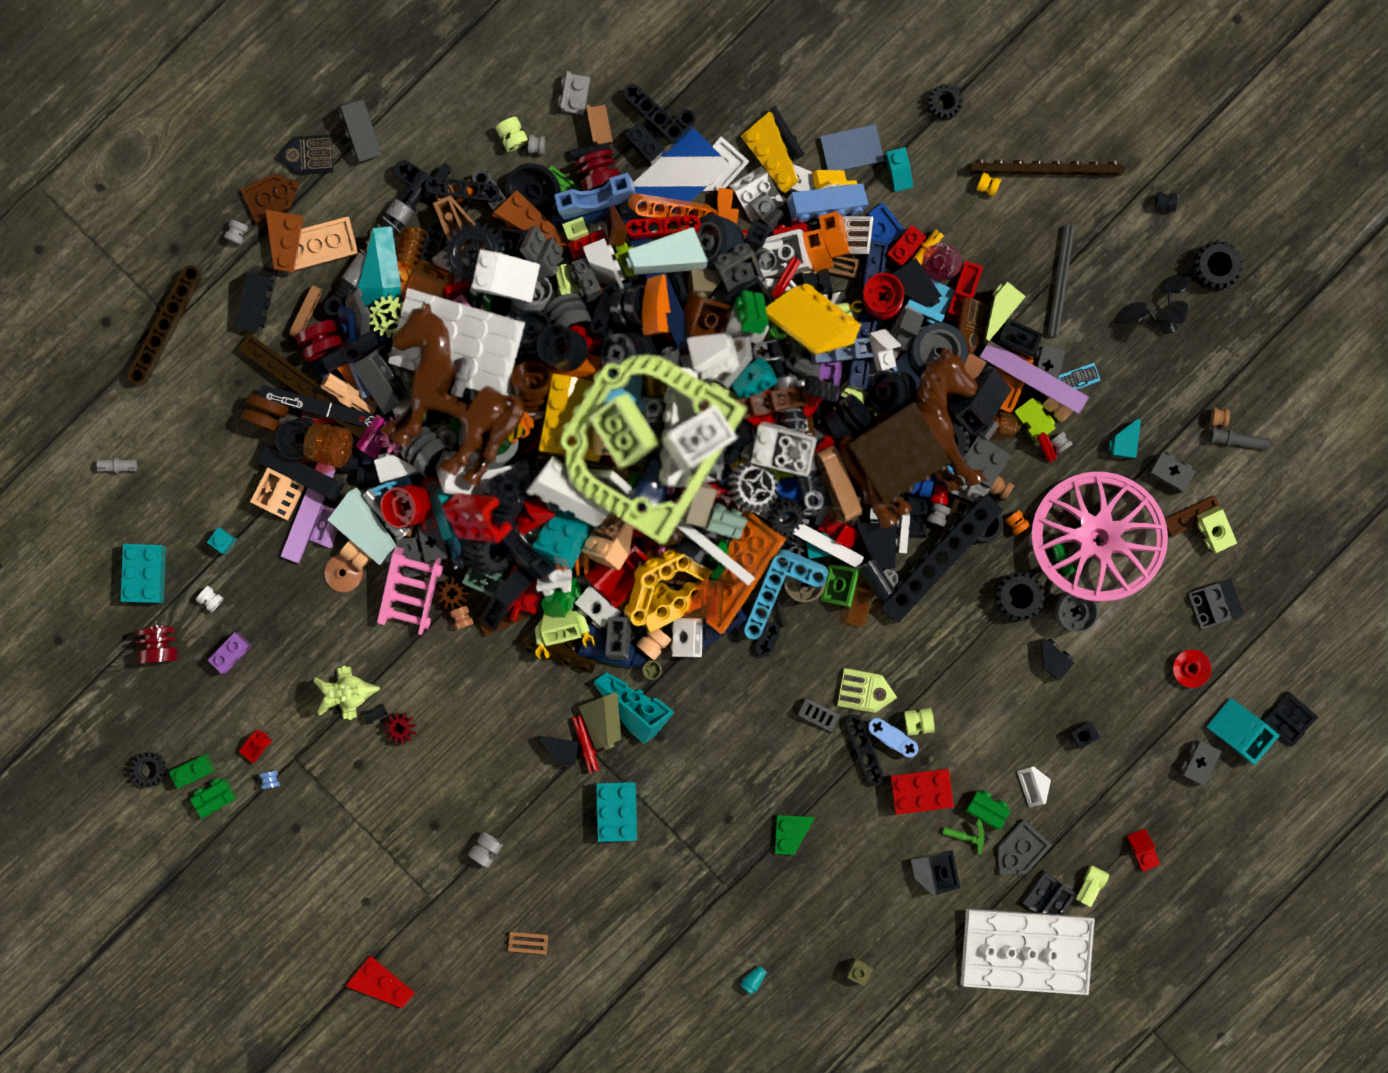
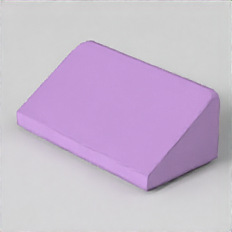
[309,505,339,548]

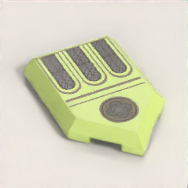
[837,668,897,713]

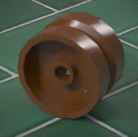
[240,393,289,432]

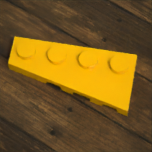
[741,111,799,193]

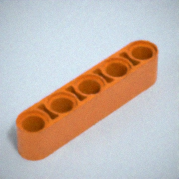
[628,193,719,224]

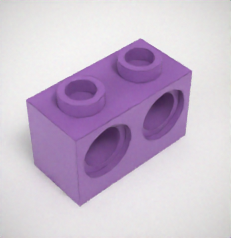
[820,361,842,402]
[208,632,252,674]

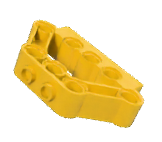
[624,549,722,633]

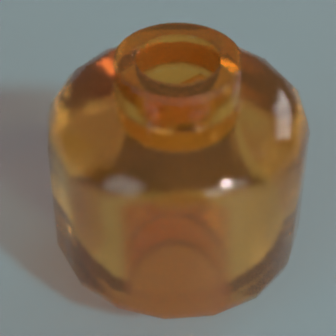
[993,412,1021,438]

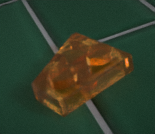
[684,580,725,620]

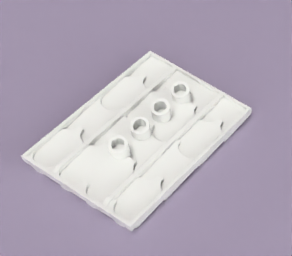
[388,288,525,395]
[961,909,1094,995]

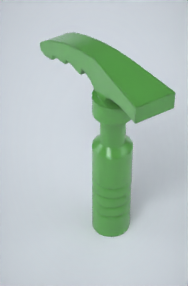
[943,819,984,855]

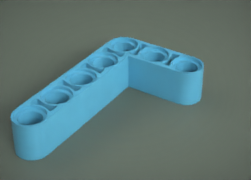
[744,549,828,639]

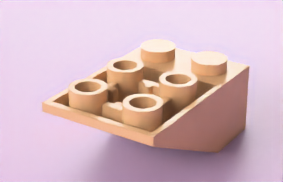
[581,512,634,570]

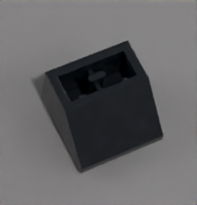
[1188,578,1244,629]

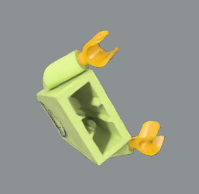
[535,610,595,659]

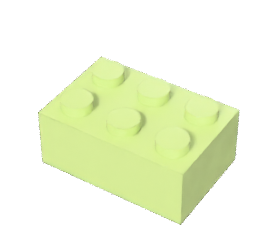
[589,394,659,468]

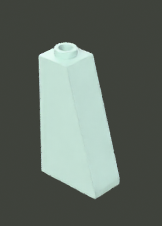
[626,227,707,274]
[328,488,397,565]

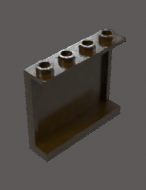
[845,402,951,505]

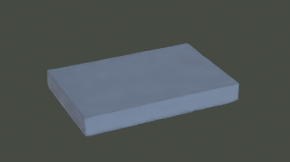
[820,124,884,171]

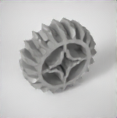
[727,461,780,513]

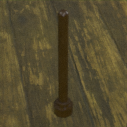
[537,453,631,479]

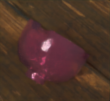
[923,242,962,281]

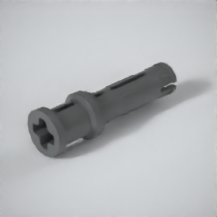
[1209,426,1270,451]

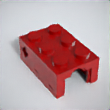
[442,493,512,543]
[585,541,649,608]
[890,768,954,815]

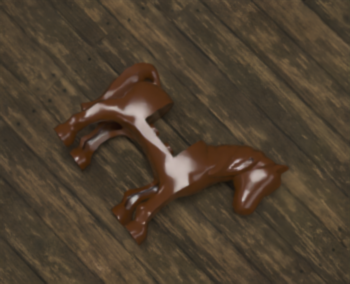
[380,301,525,487]
[838,347,985,529]

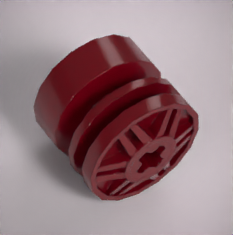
[574,150,620,191]
[134,626,178,664]

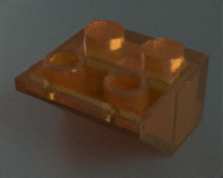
[401,260,455,299]

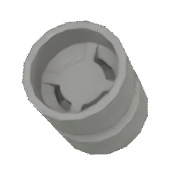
[468,832,503,868]

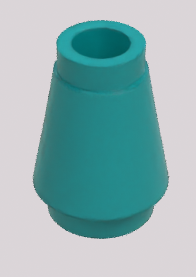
[740,966,767,995]

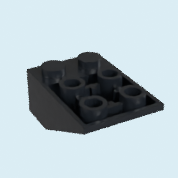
[947,368,1012,437]

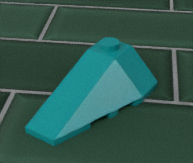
[357,226,402,307]
[594,672,674,744]

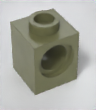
[846,958,873,986]

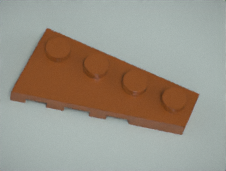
[492,190,571,252]

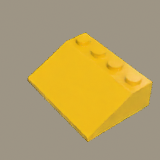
[766,284,861,355]
[539,374,601,463]

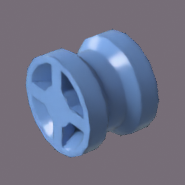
[258,771,280,789]

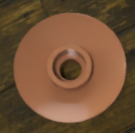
[324,555,363,592]

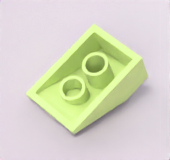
[982,282,1025,345]

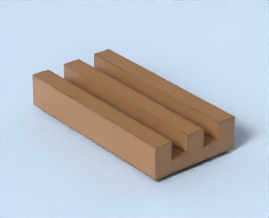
[825,256,860,279]
[508,931,548,955]

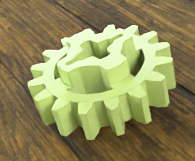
[370,295,404,337]

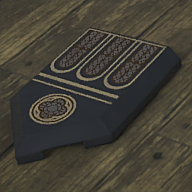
[276,135,334,175]

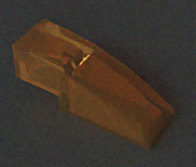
[846,563,874,627]

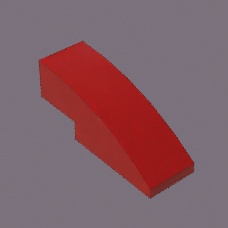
[945,260,983,323]

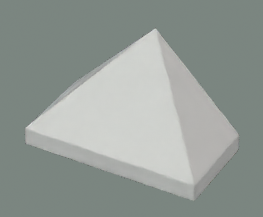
[1017,766,1051,808]

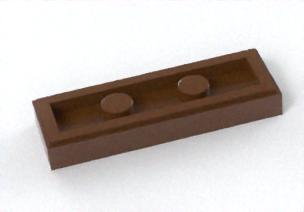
[1165,495,1221,538]

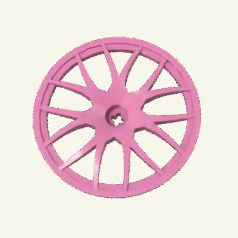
[1032,472,1168,602]

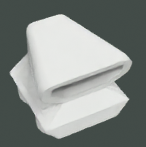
[687,333,740,380]

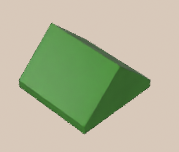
[820,564,859,608]

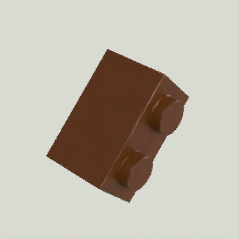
[684,293,733,336]

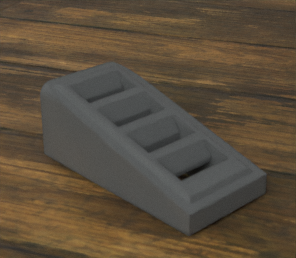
[798,698,840,732]

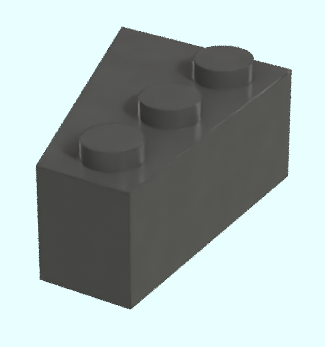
[339,96,381,162]
[352,342,409,414]

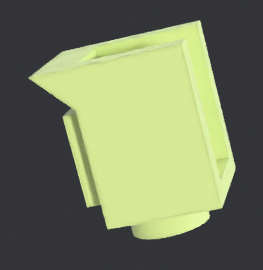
[562,217,589,242]

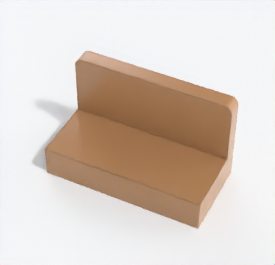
[586,105,613,145]

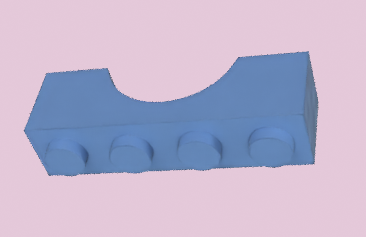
[555,173,636,220]

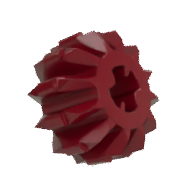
[384,712,417,745]

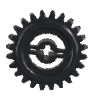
[443,222,506,285]

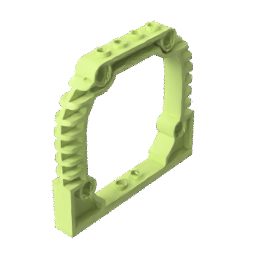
[561,355,747,544]

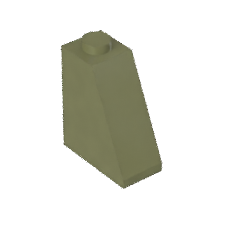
[579,692,621,751]

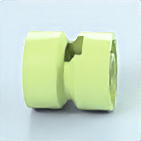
[495,117,529,152]
[904,708,935,736]

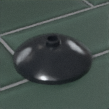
[505,163,561,217]

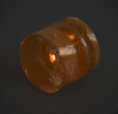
[304,422,353,468]

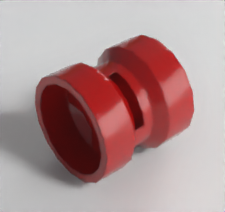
[929,483,950,506]

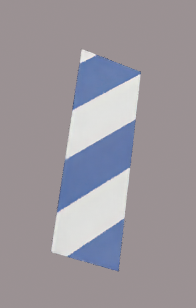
[565,128,731,284]

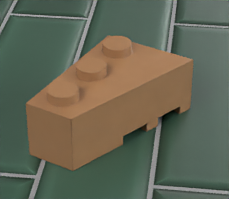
[433,195,487,259]

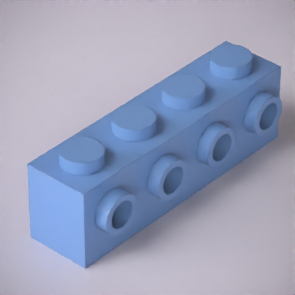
[787,184,869,222]

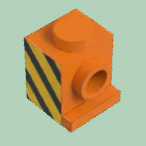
[508,412,534,444]

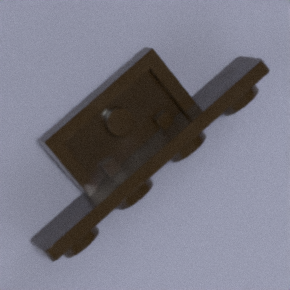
[520,637,596,673]

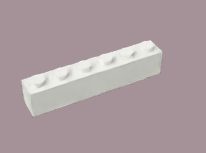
[659,368,697,488]

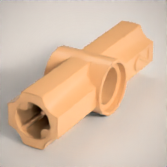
[320,372,377,414]

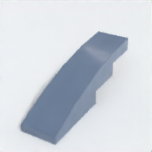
[810,338,874,363]

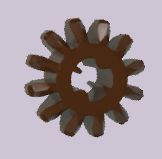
[436,577,469,610]

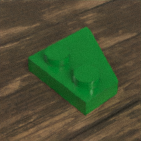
[775,815,814,855]

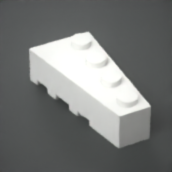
[527,456,610,527]

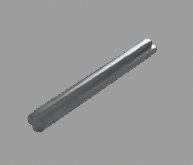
[1048,225,1075,337]

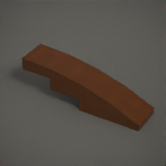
[734,386,809,420]

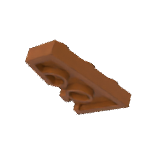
[266,210,304,273]

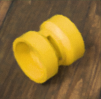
[976,172,1001,197]

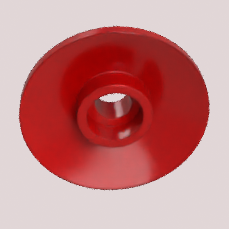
[1173,649,1212,688]

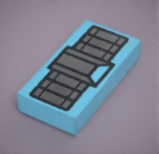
[1058,363,1101,390]

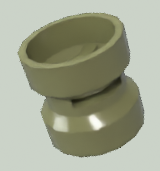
[643,661,662,680]

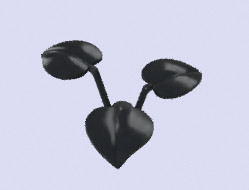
[1115,274,1191,334]

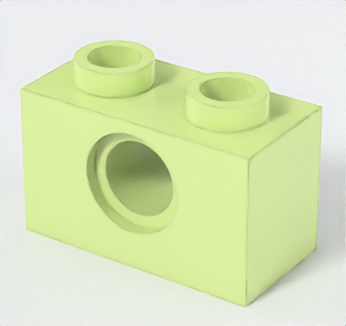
[1197,506,1237,553]

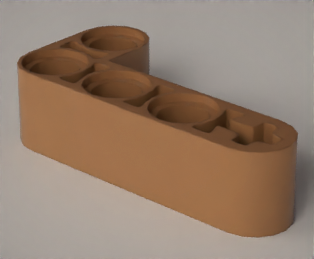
[815,446,862,523]

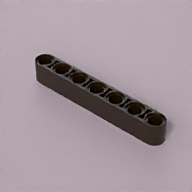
[128,265,202,386]

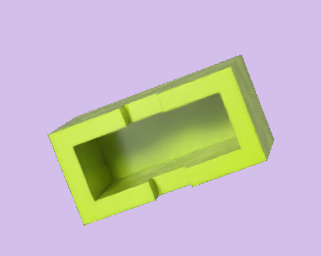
[1012,398,1056,443]

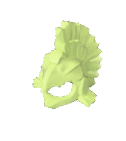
[313,666,380,720]

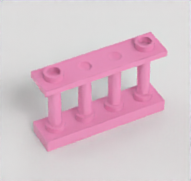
[377,547,443,635]

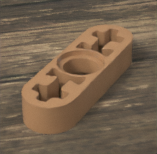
[290,285,323,337]

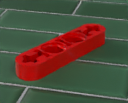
[626,215,700,239]

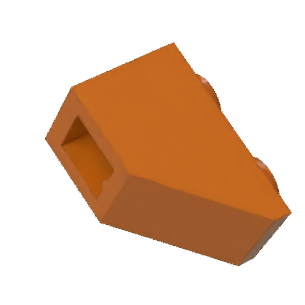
[819,211,850,258]
[803,229,834,272]

